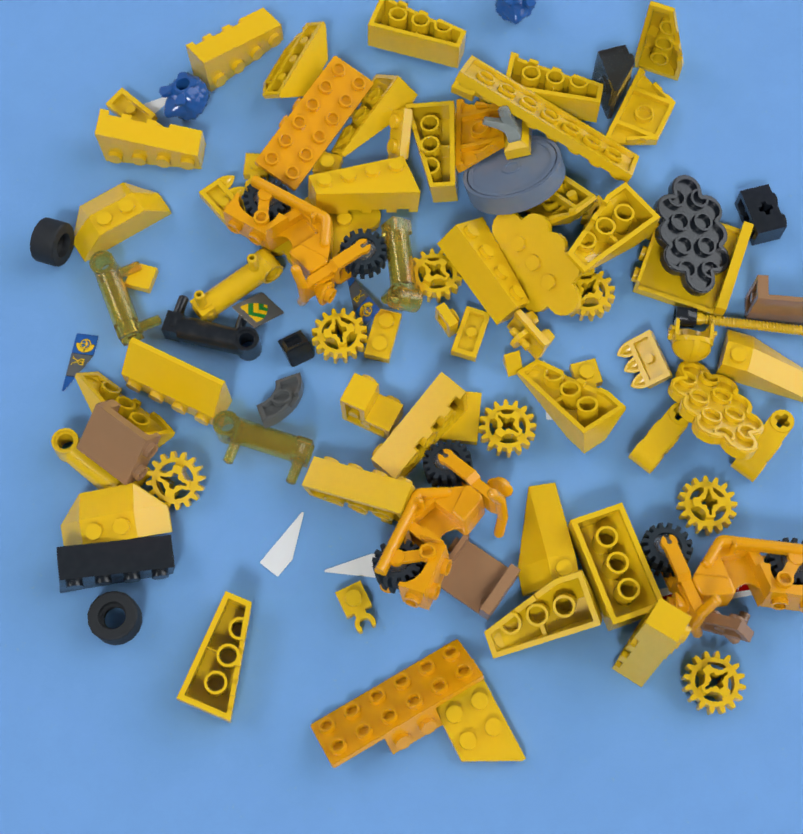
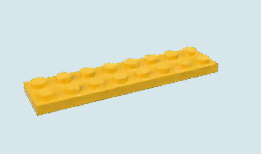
[455,55,639,183]

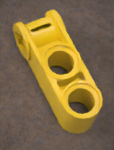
[628,403,690,474]
[730,409,794,483]

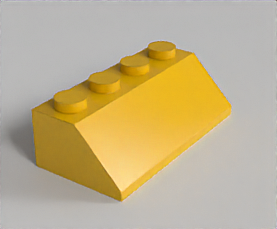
[121,337,232,427]
[568,503,663,631]

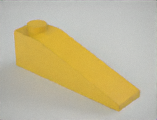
[633,1,684,81]
[331,74,418,157]
[566,182,660,274]
[715,329,803,402]
[517,359,626,454]
[75,371,175,448]
[517,482,579,597]
[484,570,603,659]

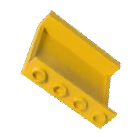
[631,221,754,317]

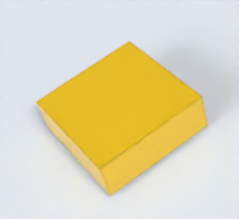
[125,262,159,293]

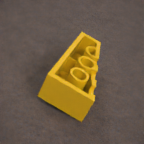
[186,7,284,92]
[405,100,458,203]
[95,108,206,170]
[308,156,420,214]
[437,217,530,325]
[371,372,468,479]
[177,591,252,723]
[612,598,692,687]

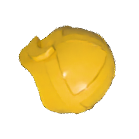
[667,318,717,362]

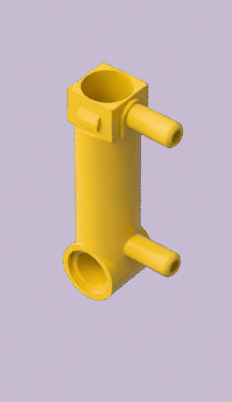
[190,248,283,322]
[51,428,151,489]

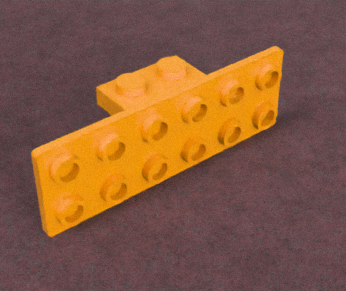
[255,56,374,191]
[311,639,484,768]

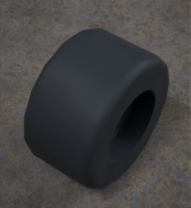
[30,217,74,267]
[87,591,142,645]

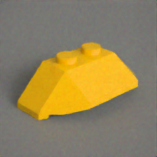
[262,21,328,99]
[524,175,597,226]
[74,182,172,262]
[60,483,173,546]

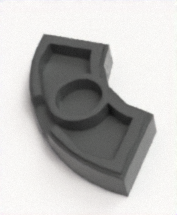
[257,373,304,429]

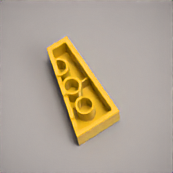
[368,0,466,68]
[506,51,604,122]
[302,456,416,525]

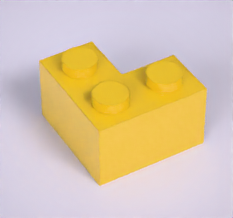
[340,373,403,439]

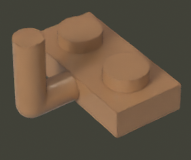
[701,610,754,644]

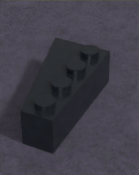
[56,535,175,593]

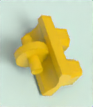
[507,309,555,360]

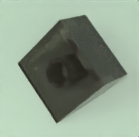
[592,44,635,119]

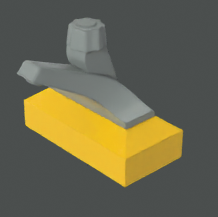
[482,105,532,160]

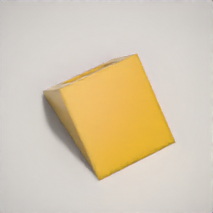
[503,350,523,377]

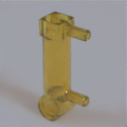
[379,216,423,313]
[89,250,162,346]
[213,410,315,485]

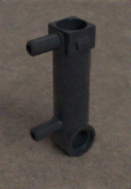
[161,295,262,361]

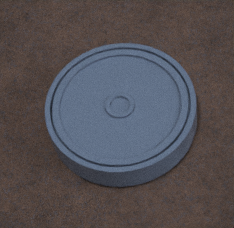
[463,135,566,215]

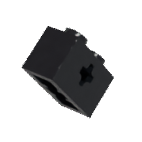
[734,184,787,246]

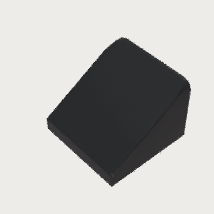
[278,330,314,367]

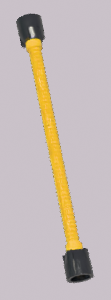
[673,306,803,336]

